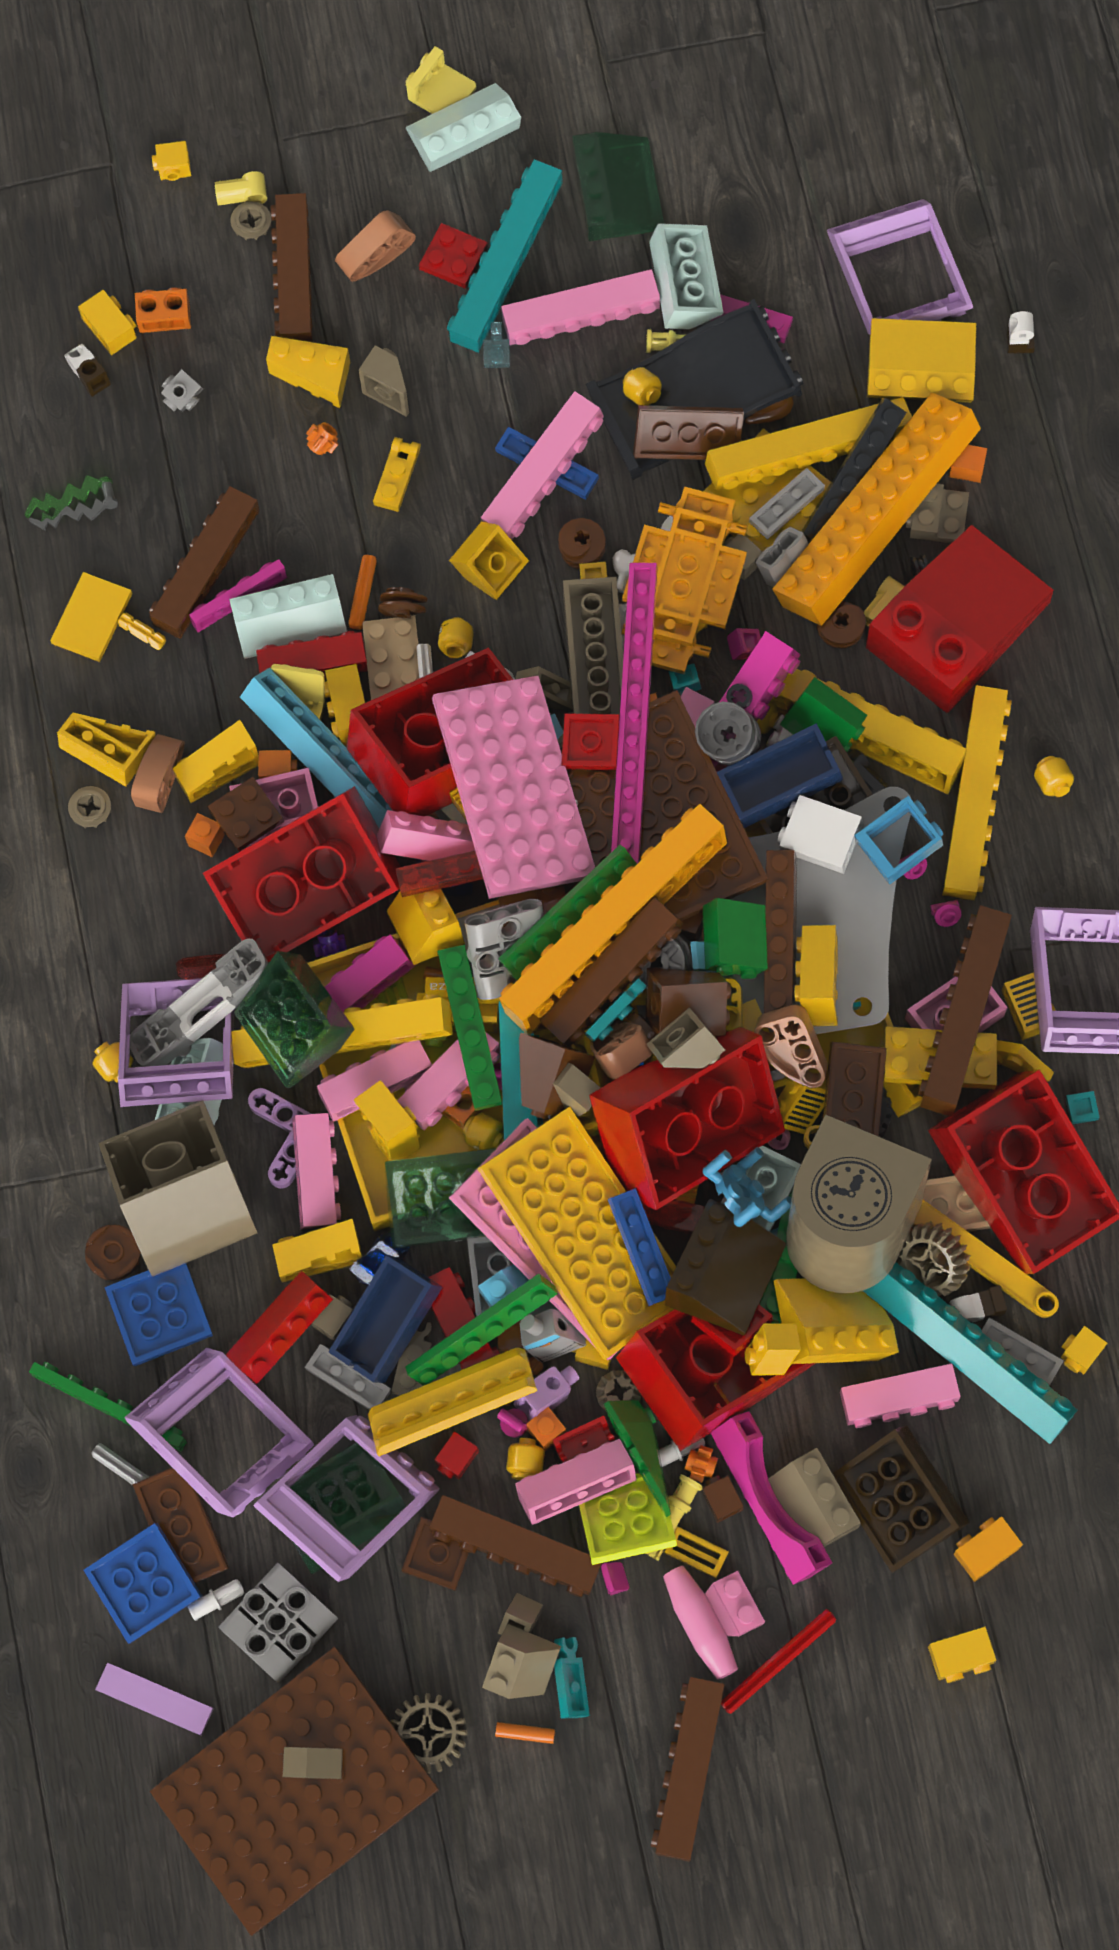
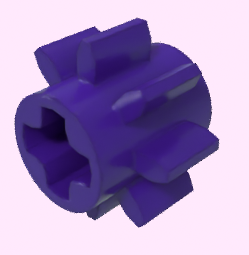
[313,929,347,958]

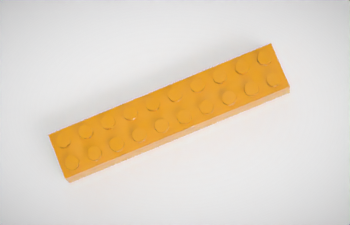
[772,393,981,626]
[499,804,727,1035]

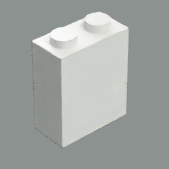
[777,795,864,874]

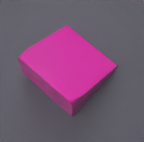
[727,628,761,660]
[601,1562,629,1595]

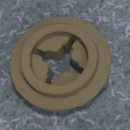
[230,201,271,240]
[68,786,111,828]
[596,1370,641,1411]

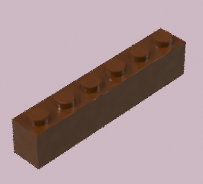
[271,193,313,342]
[149,486,260,639]
[764,850,797,1021]
[540,897,684,1047]
[429,1495,602,1597]
[651,1677,724,1862]

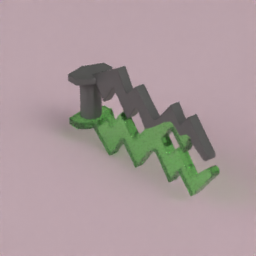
[25,475,118,530]

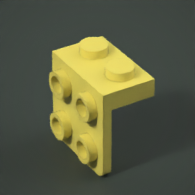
[406,46,476,114]
[271,664,325,721]

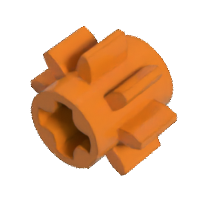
[306,422,339,455]
[684,1445,718,1483]

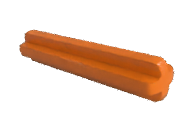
[348,554,377,630]

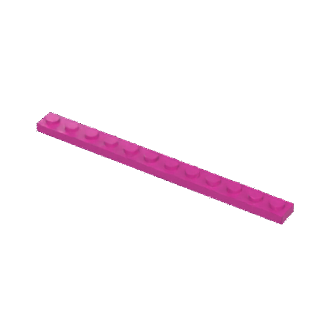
[611,563,658,864]

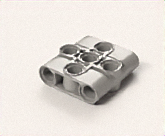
[465,899,544,1000]
[218,1563,338,1684]

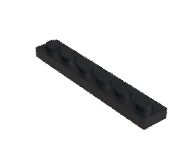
[801,398,907,541]

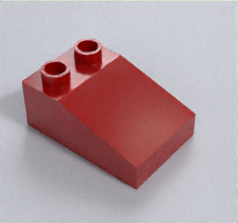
[866,525,1054,714]
[347,647,514,816]
[203,786,408,962]
[589,1027,785,1210]
[928,1069,1119,1274]
[616,1301,816,1451]

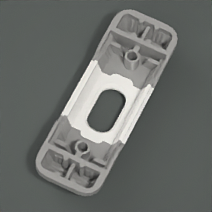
[130,938,272,1067]

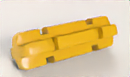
[118,613,166,650]

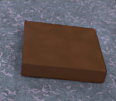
[401,1517,469,1591]

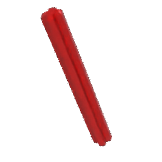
[721,1609,836,1714]

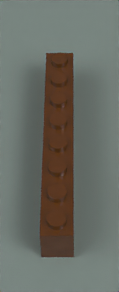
[918,905,1012,1117]

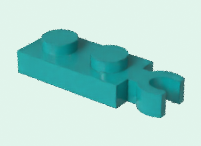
[586,978,647,1043]
[554,1637,590,1719]

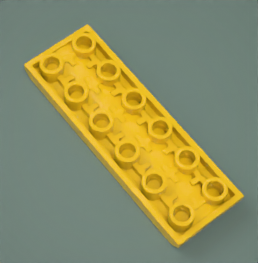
[368,1348,537,1456]

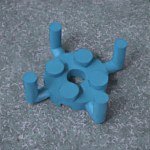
[703,1147,792,1227]

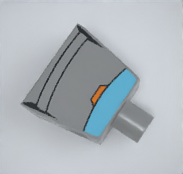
[520,1309,586,1363]

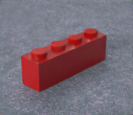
[256,631,368,679]
[429,1267,500,1370]
[226,1270,333,1384]

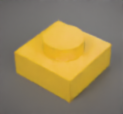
[579,562,607,579]

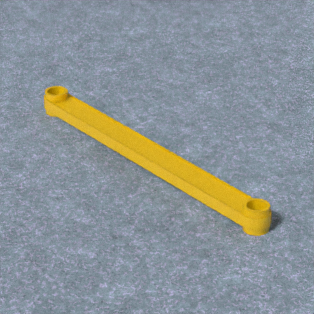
[803,1125,1059,1318]

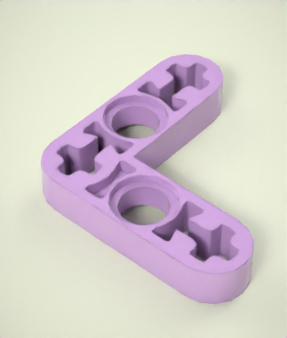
[248,1088,311,1188]

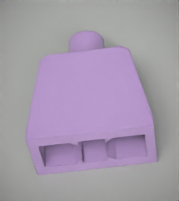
[513,1366,579,1421]

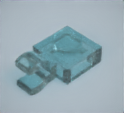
[483,322,510,368]

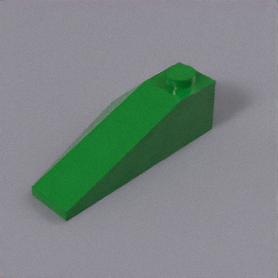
[604,1400,671,1517]

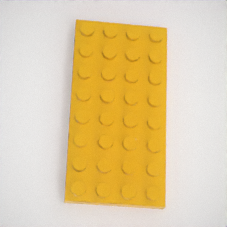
[477,1107,676,1360]

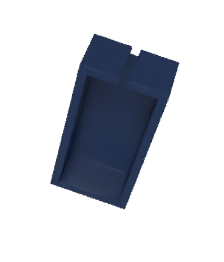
[717,723,843,828]
[328,1255,442,1384]

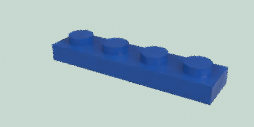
[495,427,599,500]
[607,1188,671,1306]

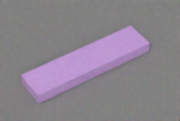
[95,1663,213,1736]

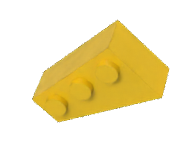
[266,336,350,409]
[324,664,365,748]
[57,713,155,786]
[172,720,259,803]
[795,925,838,1026]
[353,1080,421,1168]
[273,1219,364,1282]

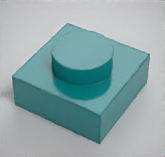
[669,663,702,695]
[1065,1091,1100,1124]

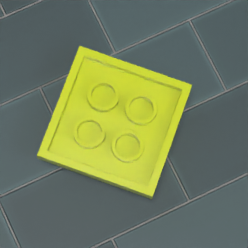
[579,1473,677,1565]

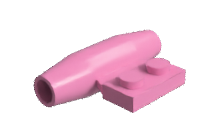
[663,1566,765,1680]

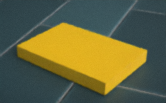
[50,572,132,662]

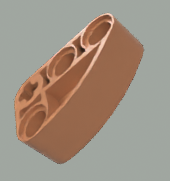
[335,210,416,281]
[131,734,185,813]
[754,1005,828,1088]
[590,1019,653,1079]

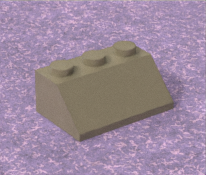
[768,1448,861,1547]

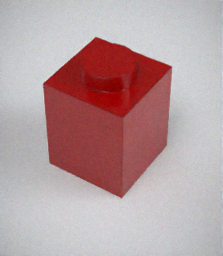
[435,1431,479,1480]

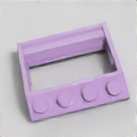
[827,199,973,335]
[1030,907,1119,1054]
[118,978,234,1107]
[125,1348,314,1517]
[254,1415,440,1582]

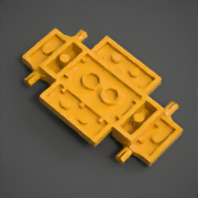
[621,487,748,675]

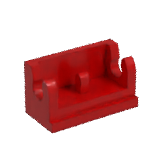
[553,1415,615,1463]

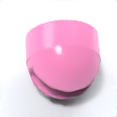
[768,1129,790,1150]

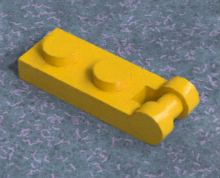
[373,437,421,512]

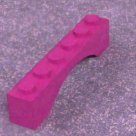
[711,1412,832,1585]

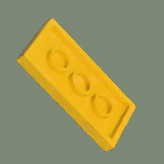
[884,1026,997,1089]

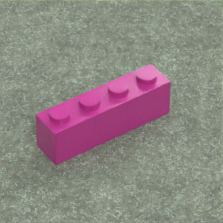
[305,934,416,1018]

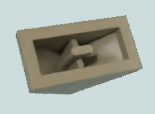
[553,1063,600,1118]
[283,1747,343,1779]

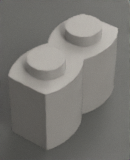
[756,527,809,588]

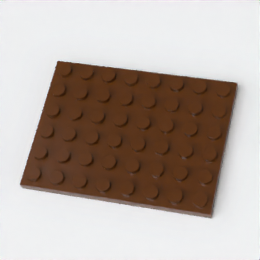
[559,690,768,921]
[150,1647,440,1936]

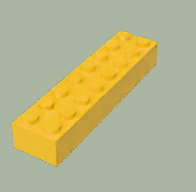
[771,669,967,795]

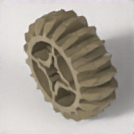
[897,1221,971,1296]
[391,1693,468,1774]

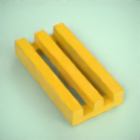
[664,1526,729,1578]

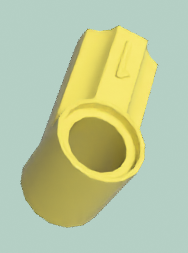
[215,171,267,205]
[864,576,904,627]

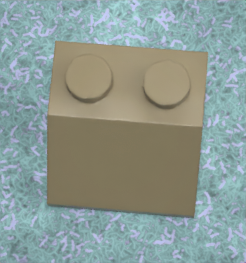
[359,345,409,417]
[646,1007,725,1068]
[482,1624,561,1699]

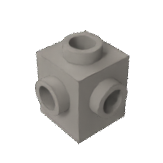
[161,369,203,412]

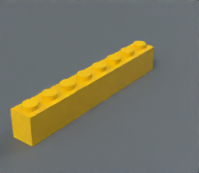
[705,397,912,491]
[942,685,1012,901]
[231,994,453,1068]

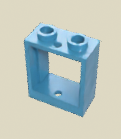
[854,796,944,885]

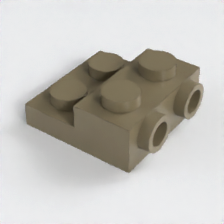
[906,484,969,543]

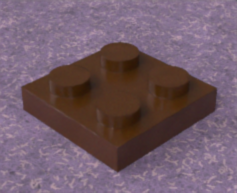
[208,777,284,851]

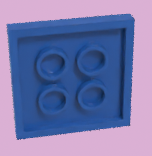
[104,1263,213,1367]
[84,1523,202,1644]

